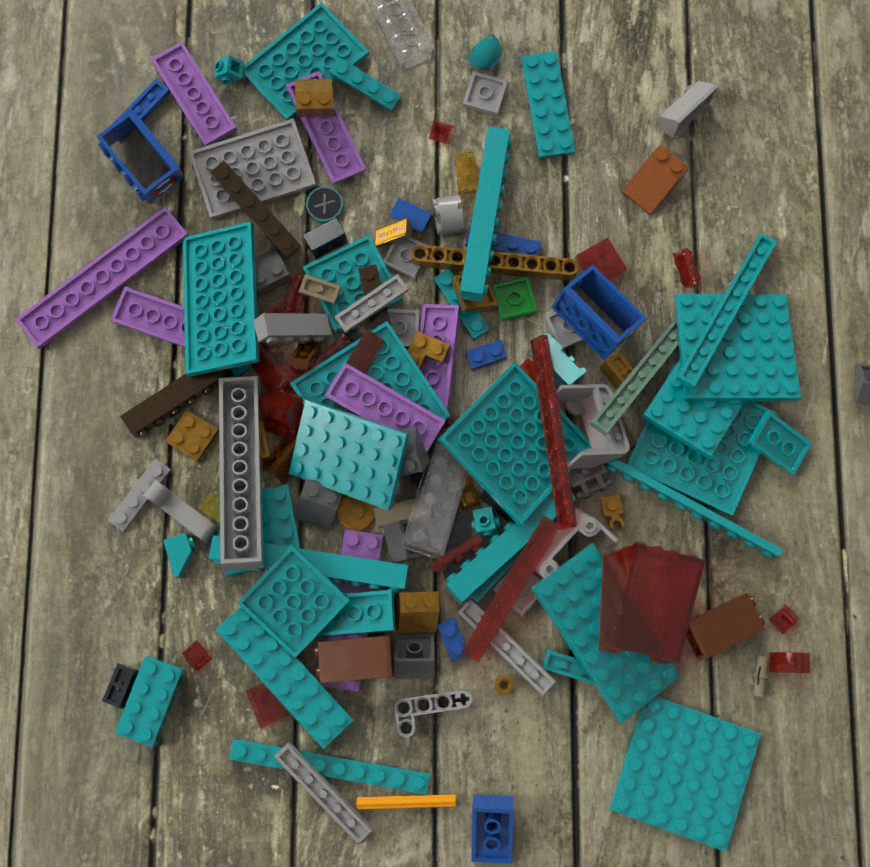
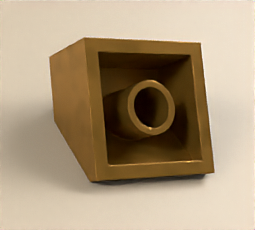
[295,79,334,117]
[395,591,439,634]

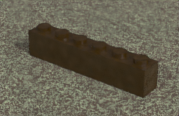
[210,161,301,260]
[120,369,232,438]

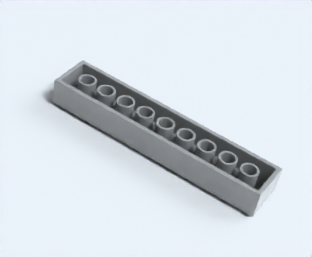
[219,376,264,570]

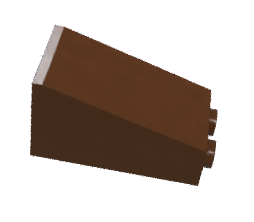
[680,593,766,660]
[315,636,394,683]

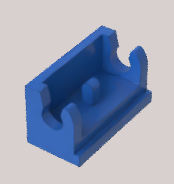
[389,198,433,233]

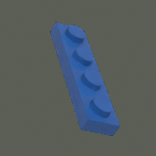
[110,79,171,144]
[465,227,542,256]

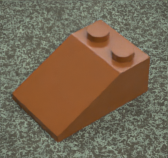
[622,144,689,215]

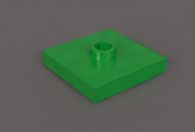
[492,276,538,322]

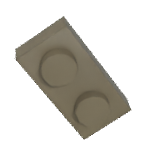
[299,274,341,305]

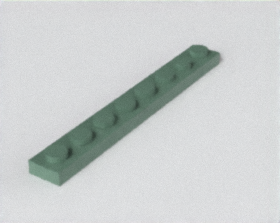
[590,319,679,436]

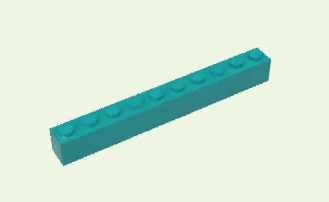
[459,126,512,302]
[209,535,409,593]

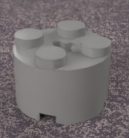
[432,195,464,235]

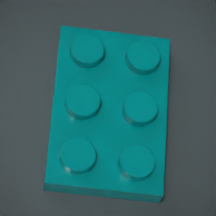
[747,411,812,475]

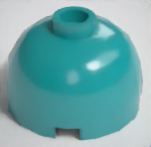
[466,34,503,70]

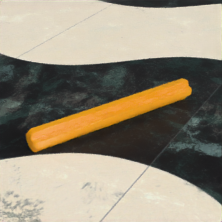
[356,794,457,810]

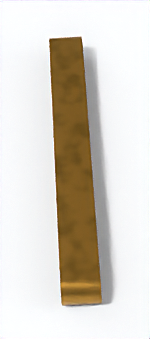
[412,245,578,281]

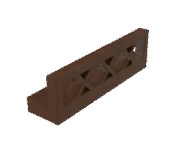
[262,413,302,484]

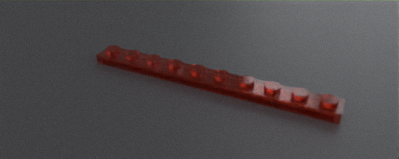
[530,335,577,530]

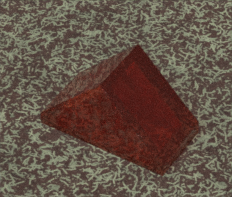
[769,652,810,674]

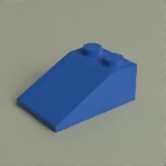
[471,795,514,864]

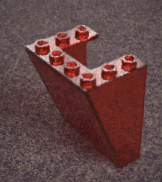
[599,542,705,665]

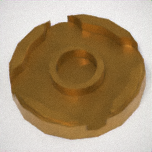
[337,495,375,531]

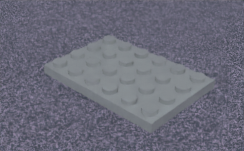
[189,118,317,220]

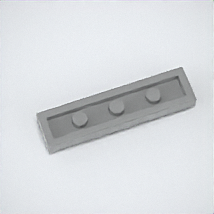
[335,274,409,333]
[108,458,172,532]

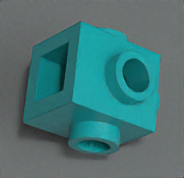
[214,55,244,85]
[472,506,501,539]

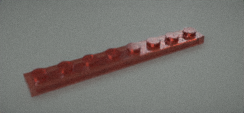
[461,515,561,663]

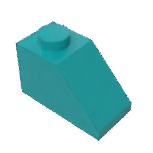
[163,533,196,579]

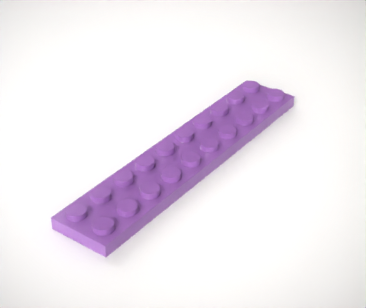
[15,206,189,349]

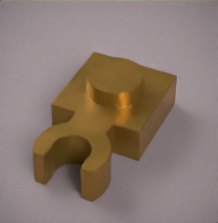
[600,494,624,530]

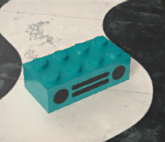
[115,656,187,747]

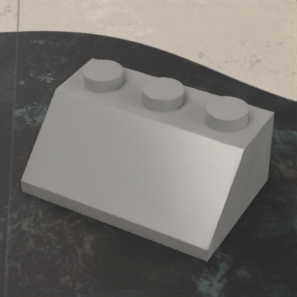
[657,81,718,139]

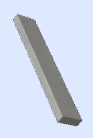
[458,598,557,696]
[274,741,373,845]

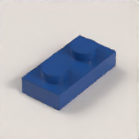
[465,340,507,370]
[437,617,470,662]

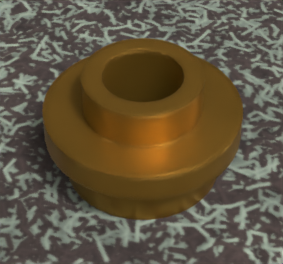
[494,675,514,695]

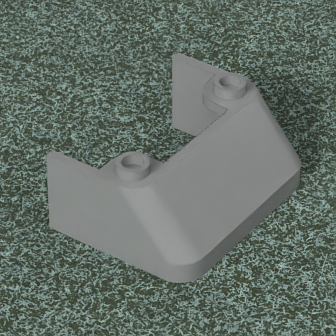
[549,384,630,469]
[523,507,618,580]

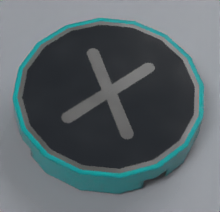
[306,187,343,223]

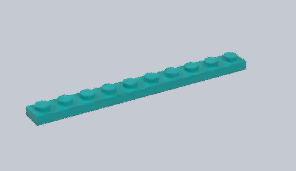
[676,233,777,389]
[604,459,783,559]
[229,739,430,795]

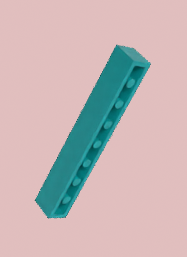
[445,482,577,605]

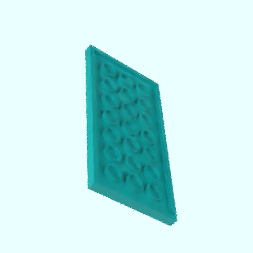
[183,221,260,377]
[530,543,681,723]

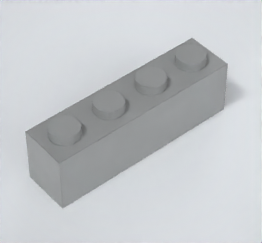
[253,313,332,344]

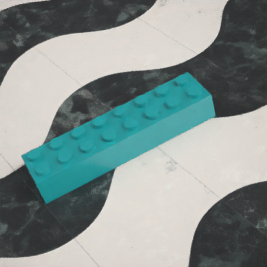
[216,607,354,750]

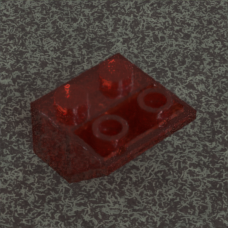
[258,387,304,441]

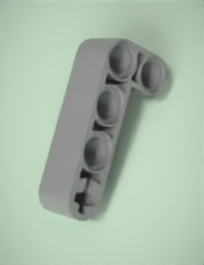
[143,480,218,543]
[395,690,472,738]

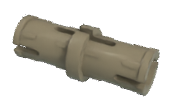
[752,656,770,697]

